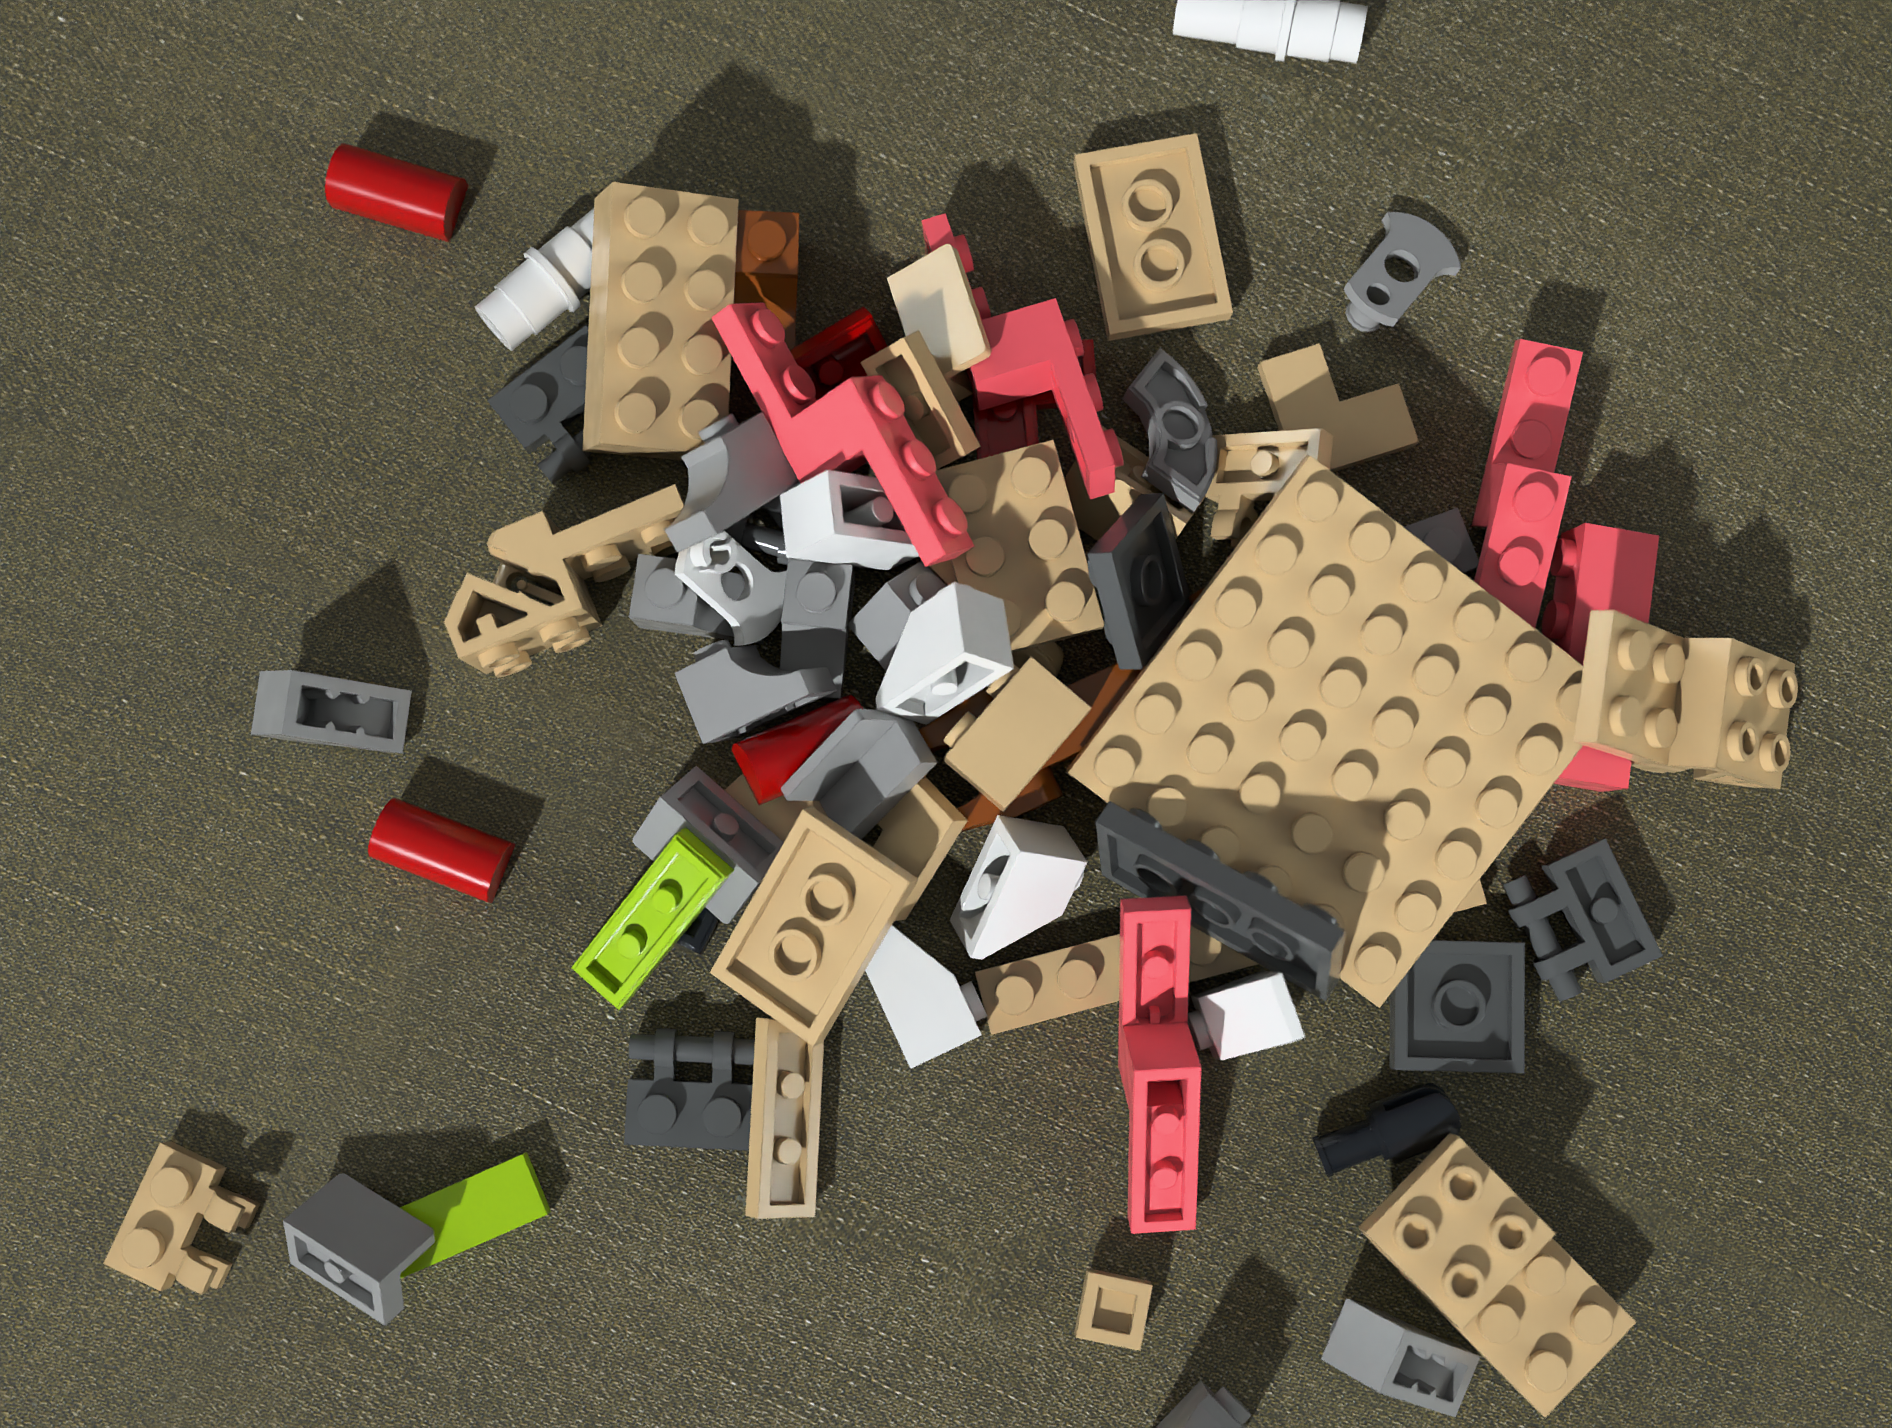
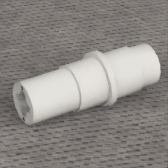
[1173,0,1368,63]
[475,208,594,351]

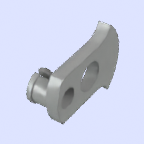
[1344,212,1461,332]

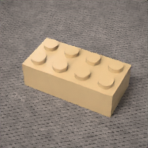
[583,182,739,461]

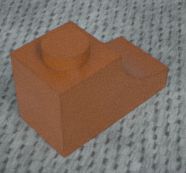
[734,210,799,350]

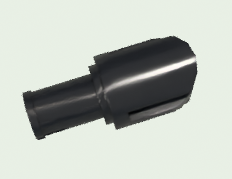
[1312,1083,1461,1177]

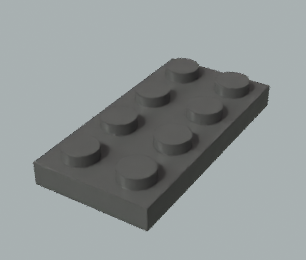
[1096,801,1346,1001]

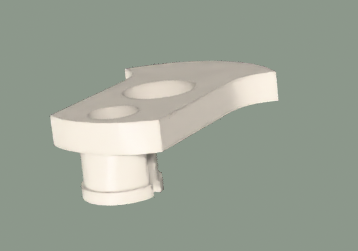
[675,530,787,646]

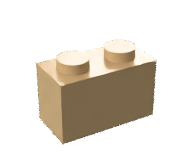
[943,657,1091,812]

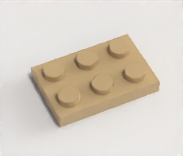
[1073,133,1233,341]
[935,440,1104,653]
[710,807,919,1047]

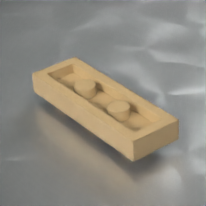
[745,1018,824,1219]

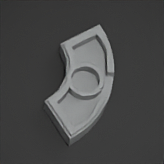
[1122,348,1218,514]

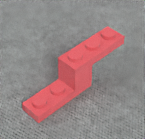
[921,213,1123,500]
[711,303,974,567]
[1472,339,1583,628]
[1118,895,1201,1234]

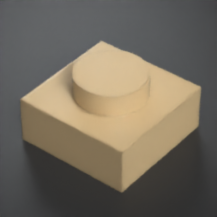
[1074,1268,1153,1351]

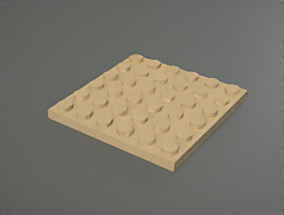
[1066,455,1583,1008]

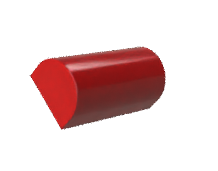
[325,143,469,242]
[790,306,888,401]
[731,695,863,806]
[368,798,516,903]

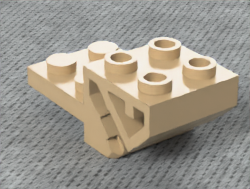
[444,484,685,678]
[1574,610,1798,789]
[1358,1133,1637,1418]

